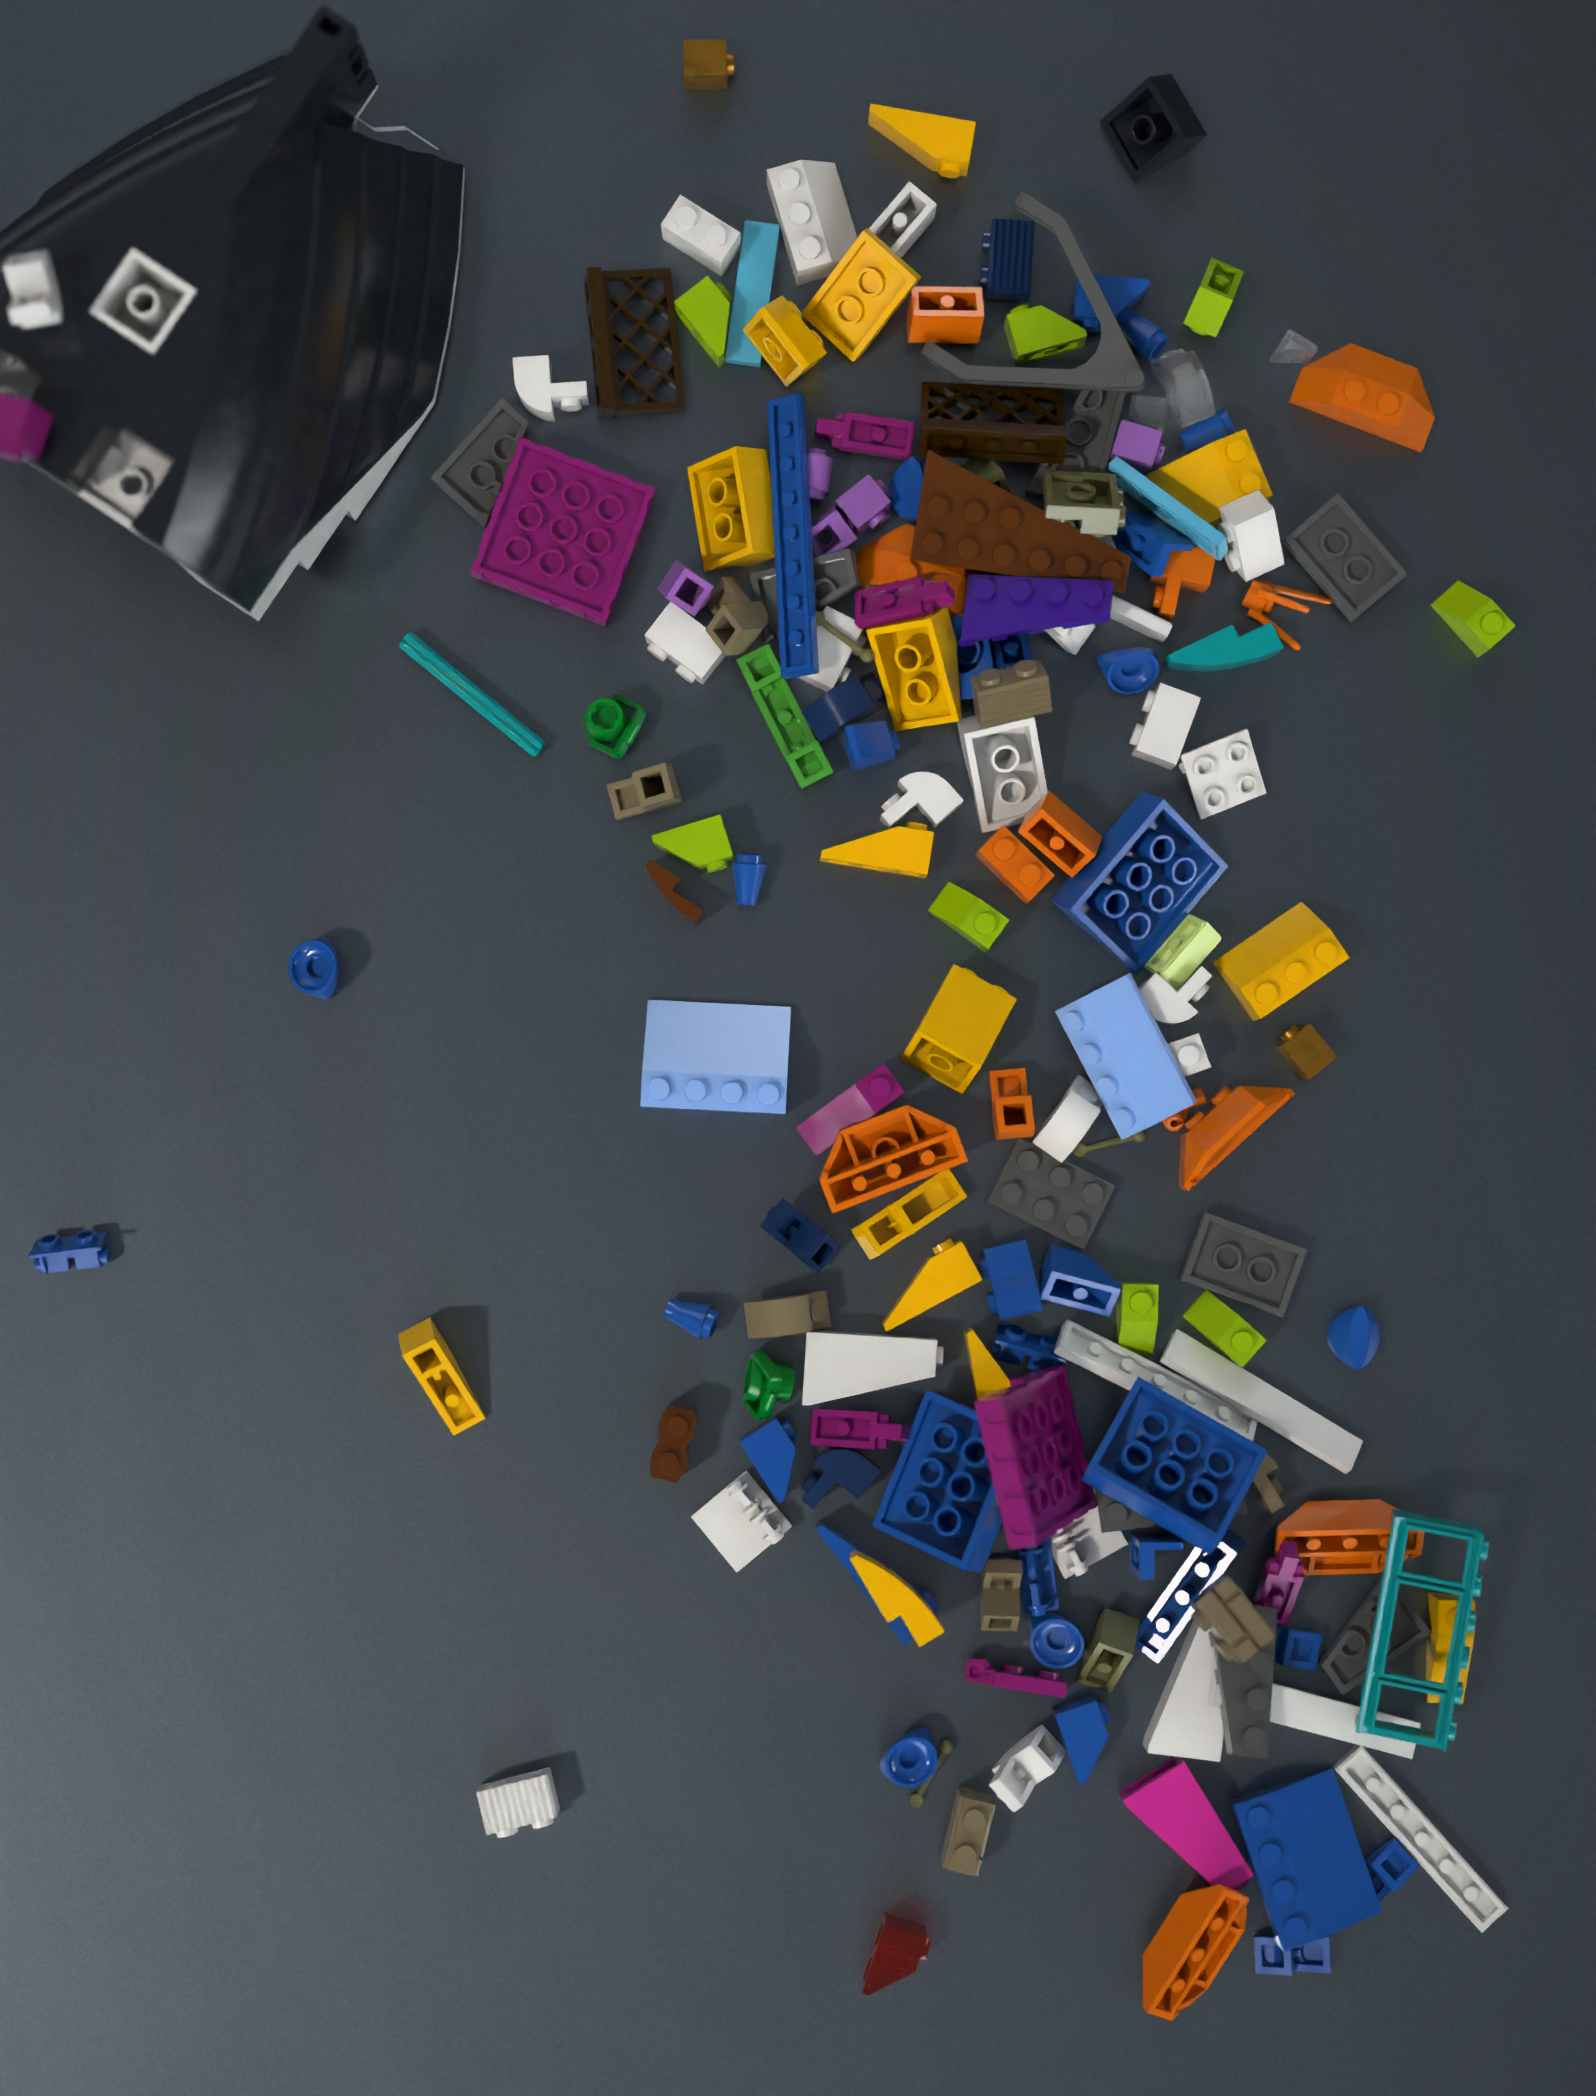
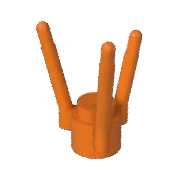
[1242,579,1332,650]

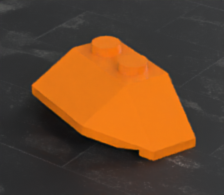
[1289,343,1435,452]
[856,523,985,617]
[1178,1086,1295,1191]
[819,1104,968,1214]
[1274,1499,1425,1575]
[1143,1884,1249,2021]

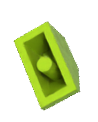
[1183,258,1244,338]
[674,275,731,368]
[1004,304,1087,366]
[1431,580,1515,658]
[651,814,734,873]
[928,882,1009,952]
[1116,1282,1159,1355]
[1182,1289,1267,1367]

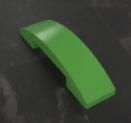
[736,643,833,789]

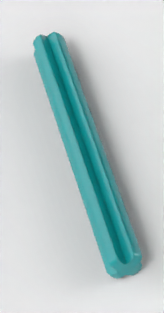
[399,632,545,756]

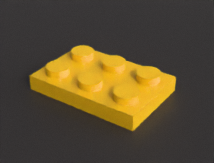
[801,228,921,362]

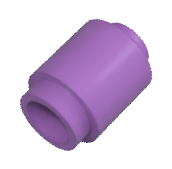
[807,448,833,504]

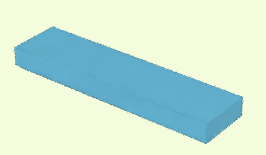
[725,220,780,368]
[1108,456,1228,561]

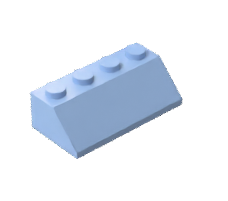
[1055,973,1197,1140]

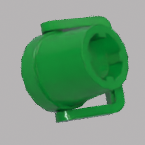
[583,693,647,759]
[741,1351,795,1420]

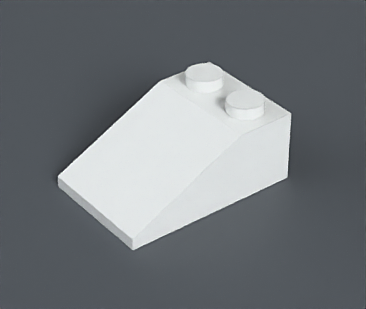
[957,715,1048,833]

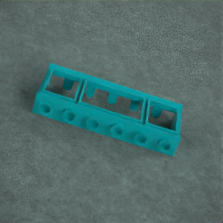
[1355,1509,1489,1751]

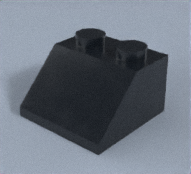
[1100,74,1207,182]

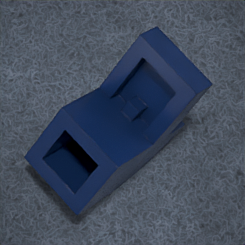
[801,672,887,742]
[760,1198,841,1274]
[800,1447,882,1509]

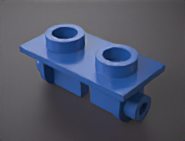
[28,1230,110,1274]
[990,1324,1066,1370]
[1015,1537,1060,1616]

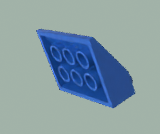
[1051,791,1228,975]
[1080,1377,1268,1555]
[872,1390,1002,1573]
[1229,1767,1382,1952]

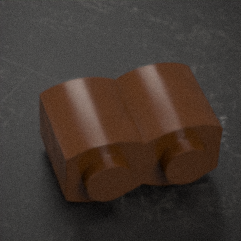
[650,1402,697,1483]

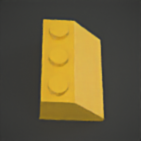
[687,446,775,572]
[1212,902,1350,1021]

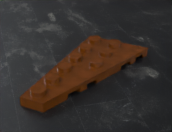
[910,450,1131,593]

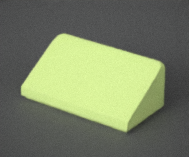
[1144,913,1221,991]

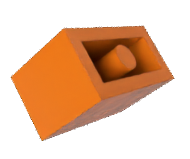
[906,286,985,344]
[1018,791,1103,878]
[975,825,1055,905]

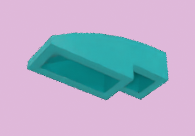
[1163,622,1284,671]

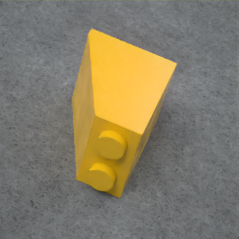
[900,964,1017,1094]

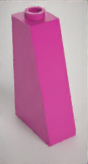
[1118,1756,1254,1891]

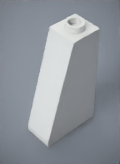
[802,1330,943,1405]
[1143,1620,1224,1762]

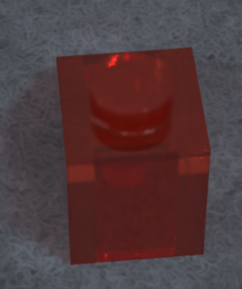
[861,1912,931,1995]

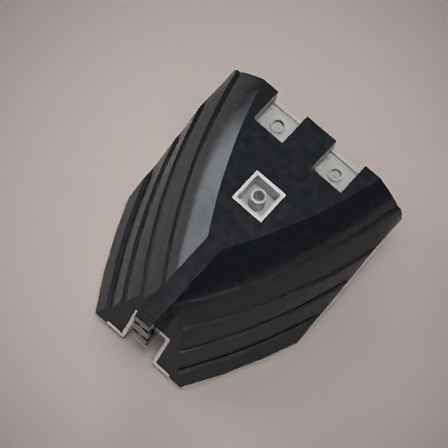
[0,4,465,621]

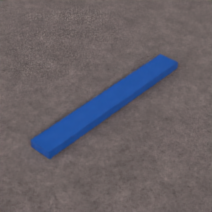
[767,393,819,679]

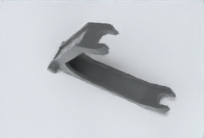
[920,191,1147,393]

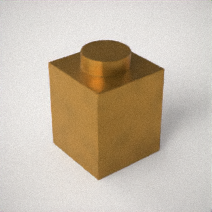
[683,39,734,89]
[1275,1023,1337,1081]

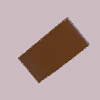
[646,859,704,925]

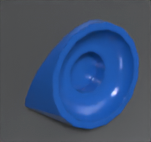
[888,456,925,521]
[1096,647,1159,695]
[288,936,339,1000]
[1326,1305,1380,1371]
[1029,1613,1087,1669]
[879,1727,938,1788]

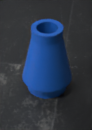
[1116,309,1168,360]
[1179,408,1235,453]
[731,853,767,905]
[664,1298,720,1339]

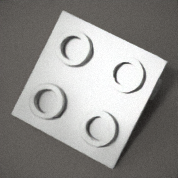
[1178,728,1266,820]
[691,1470,792,1573]
[1050,1488,1128,1579]

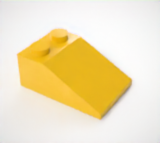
[1145,429,1273,536]
[866,606,962,731]

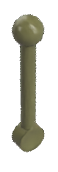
[816,611,874,663]
[1073,1130,1146,1157]
[909,1739,954,1808]

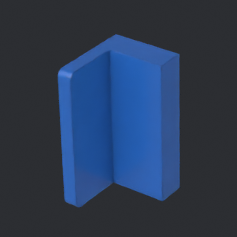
[1111,511,1194,577]
[1130,1532,1183,1580]

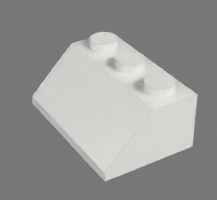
[767,160,857,286]

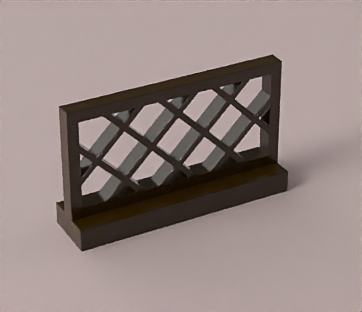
[584,267,685,419]
[919,381,1067,464]

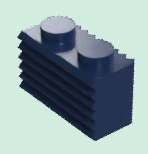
[979,218,1035,302]

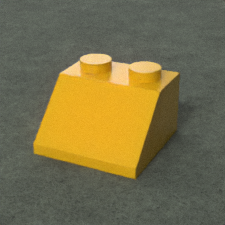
[742,295,827,387]

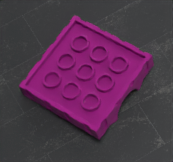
[470,436,655,627]
[974,1365,1098,1549]

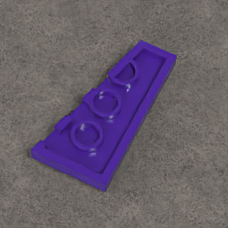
[961,574,1114,647]

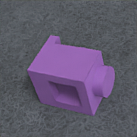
[811,506,857,557]

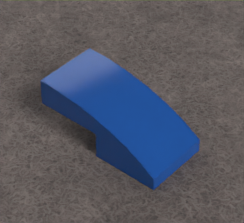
[1274,1624,1322,1671]
[1365,1838,1420,1902]
[1254,1933,1333,1976]

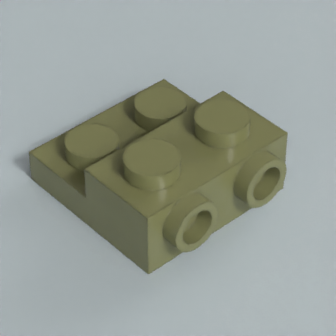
[1043,470,1126,537]

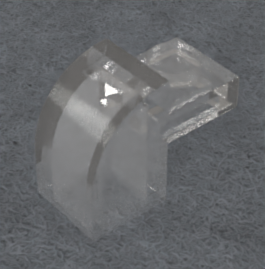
[1149,348,1216,428]

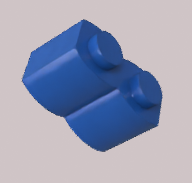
[978,1239,1043,1320]

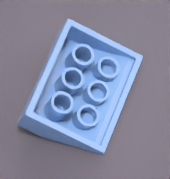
[640,1000,791,1114]

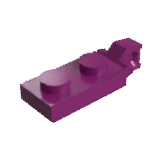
[814,412,916,460]
[854,577,955,629]
[809,1409,910,1450]
[1252,1541,1304,1625]
[965,1658,1068,1698]

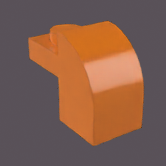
[1149,546,1215,622]
[989,1068,1035,1140]

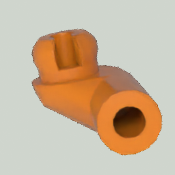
[1162,1086,1207,1132]

